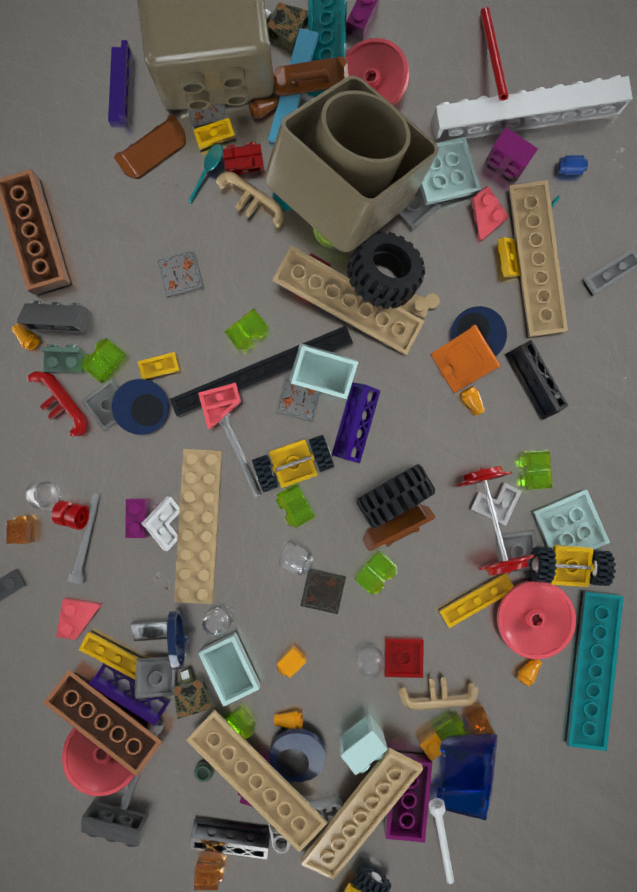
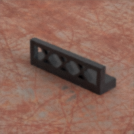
[506,340,569,420]
[190,819,270,860]

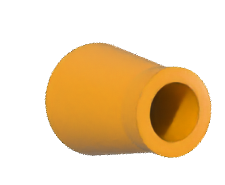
[11,323,39,351]
[460,386,485,416]
[516,659,543,687]
[274,711,303,729]

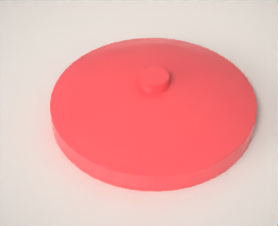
[346,38,410,106]
[497,580,576,659]
[62,728,135,796]

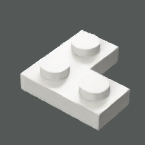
[470,483,522,526]
[141,496,180,551]

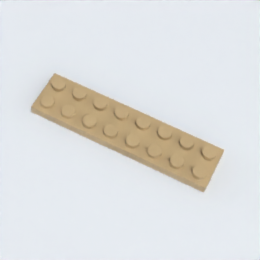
[509,180,568,337]
[272,245,425,355]
[174,449,222,604]
[186,710,327,852]
[301,748,423,880]

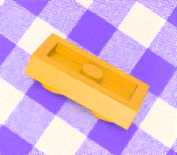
[193,118,236,150]
[497,237,520,278]
[137,352,180,380]

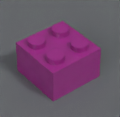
[486,127,538,181]

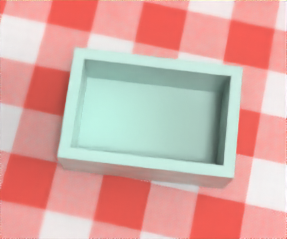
[289,343,358,399]
[198,632,260,707]
[339,714,388,775]

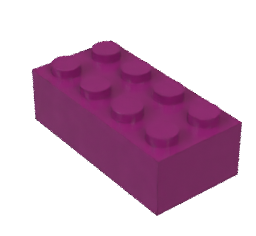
[384,752,432,843]

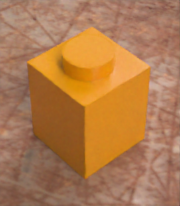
[276,645,307,678]
[417,727,447,761]

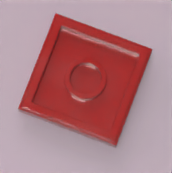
[384,637,424,678]

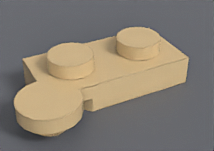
[399,293,440,319]

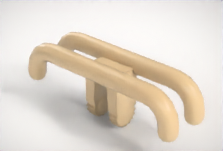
[216,172,284,227]
[399,677,478,710]

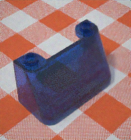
[436,733,498,821]

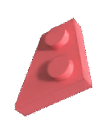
[471,186,509,240]
[198,383,241,429]
[56,598,101,640]

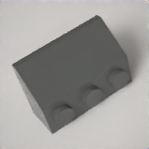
[17,301,88,332]
[81,802,148,847]

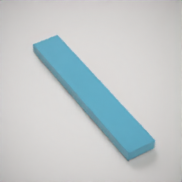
[268,28,319,144]

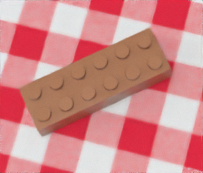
[0,169,70,295]
[43,670,164,776]

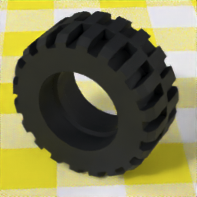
[347,232,425,309]
[357,464,435,528]

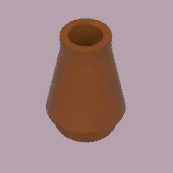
[249,96,278,119]

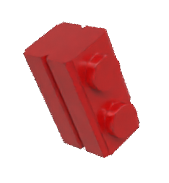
[223,142,265,175]

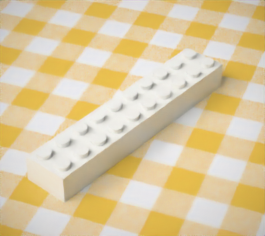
[431,75,633,143]

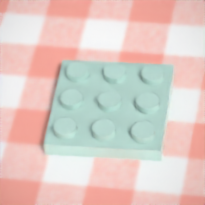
[420,137,481,205]
[533,489,610,550]

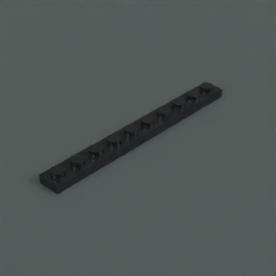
[169,325,353,417]

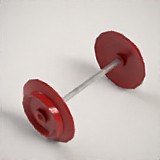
[456,466,535,576]

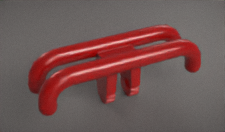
[27,371,87,437]

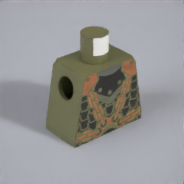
[265,3,308,52]
[174,668,215,719]

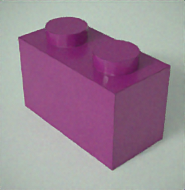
[346,0,379,41]
[125,498,150,538]

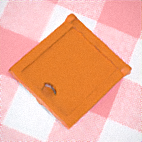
[431,325,501,393]

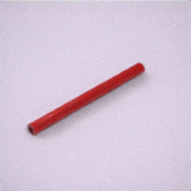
[480,7,509,101]

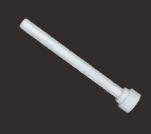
[429,798,454,884]

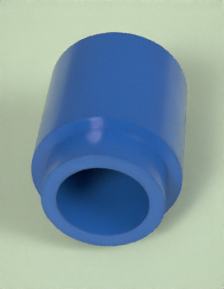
[558,155,588,175]

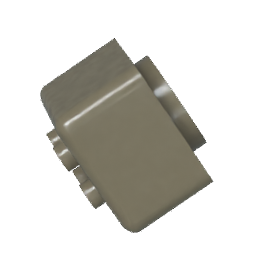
[137,0,275,110]
[264,76,439,252]

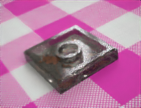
[300,568,346,614]

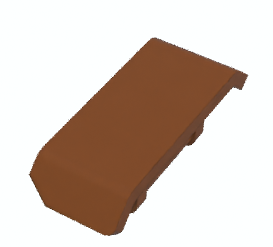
[273,56,349,96]
[114,114,186,178]
[363,504,436,551]

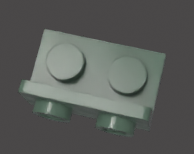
[41,344,84,373]

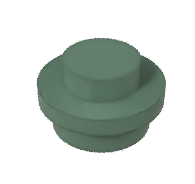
[194,762,214,782]

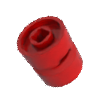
[51,500,89,530]

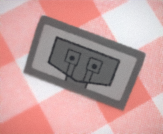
[131,619,168,641]

